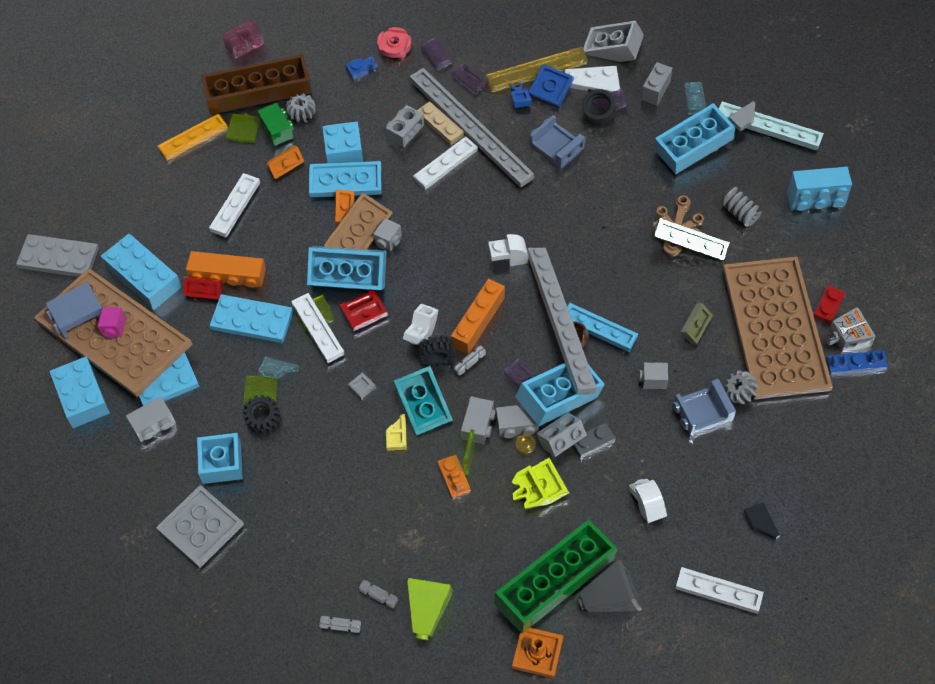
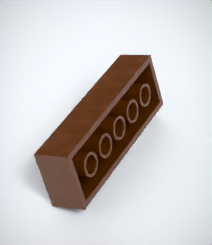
[201,54,312,115]

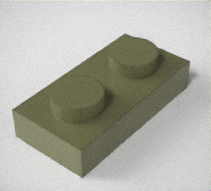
[681,303,713,345]

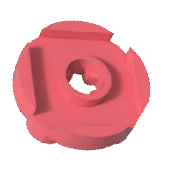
[377,27,411,58]

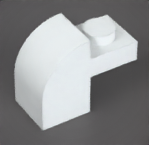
[488,234,528,266]
[403,304,438,345]
[629,479,667,523]

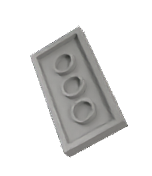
[16,234,99,277]

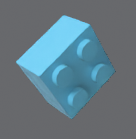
[323,121,363,163]
[197,433,243,484]

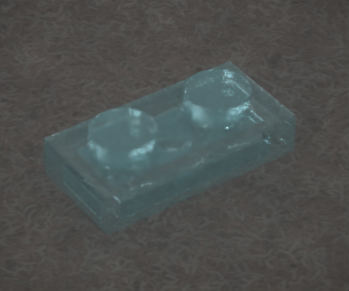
[684,82,706,114]

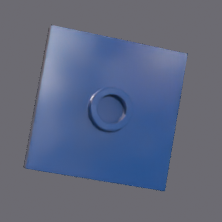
[529,64,574,108]

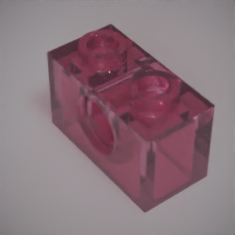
[223,20,264,58]

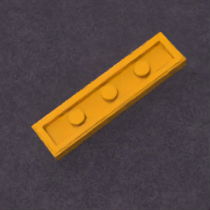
[158,114,228,161]

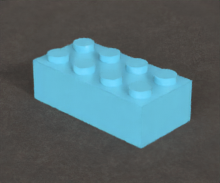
[655,103,735,174]
[101,234,182,311]
[307,246,387,290]
[515,363,605,426]

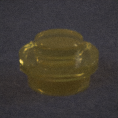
[516,434,536,454]

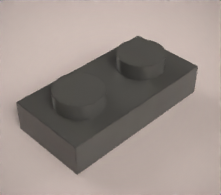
[572,423,615,458]

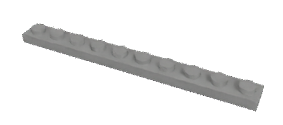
[410,68,534,188]
[527,248,597,394]

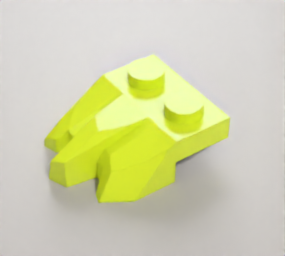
[512,458,569,509]

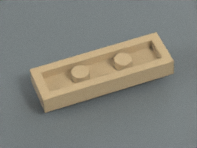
[417,101,464,145]

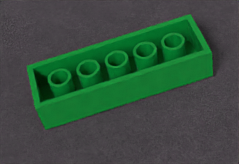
[494,520,617,633]

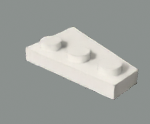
[565,66,621,97]

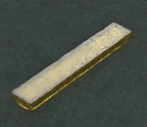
[486,47,588,92]

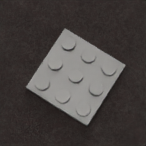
[156,485,244,568]

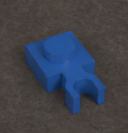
[345,55,378,80]
[510,82,532,108]

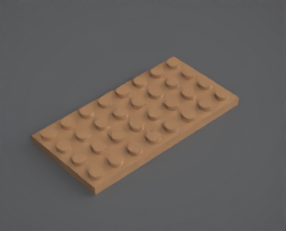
[723,257,833,399]
[34,268,193,397]

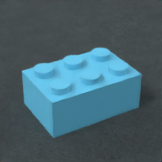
[787,167,852,211]
[50,356,110,428]

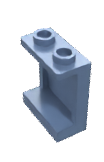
[529,115,585,169]
[46,282,102,339]
[673,379,736,436]

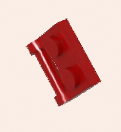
[339,289,388,331]

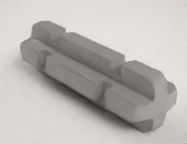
[453,345,486,375]
[359,580,398,608]
[319,616,361,633]

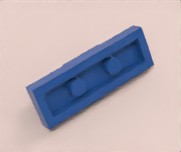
[825,350,888,376]

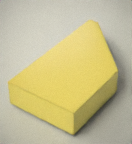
[386,414,407,451]

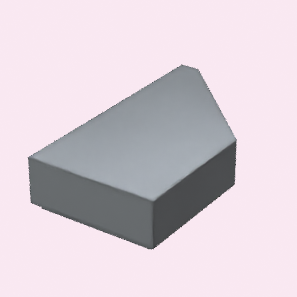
[728,101,755,131]

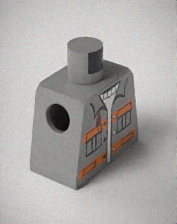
[824,307,876,352]

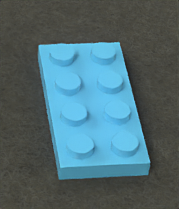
[309,161,382,197]
[210,294,294,343]

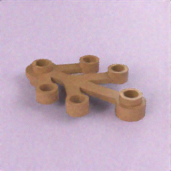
[653,195,704,256]

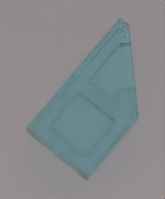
[258,357,299,379]

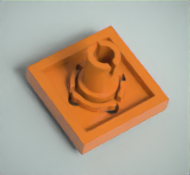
[512,628,563,679]

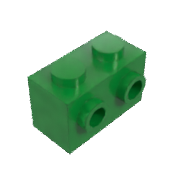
[258,103,294,146]

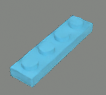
[567,303,638,352]

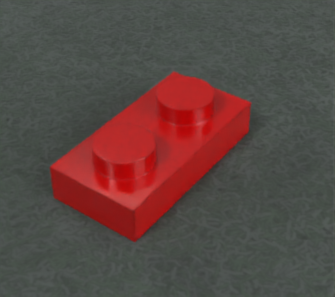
[183,276,222,299]
[814,285,846,325]

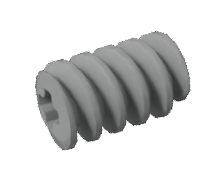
[722,187,762,227]

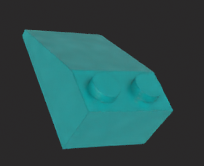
[393,366,453,435]

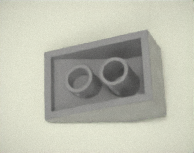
[582,21,644,62]

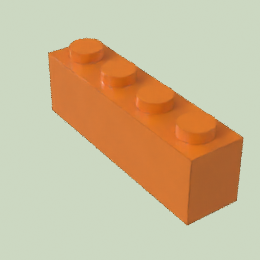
[186,251,266,288]
[451,279,505,355]

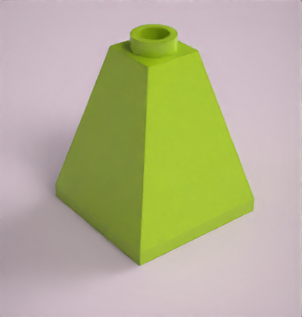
[408,578,453,640]

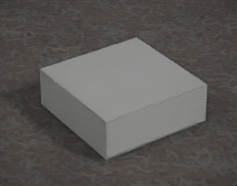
[348,372,376,400]

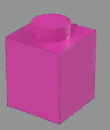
[98,307,127,338]

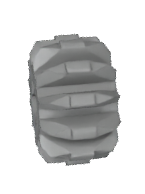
[286,93,316,123]
[724,370,759,404]

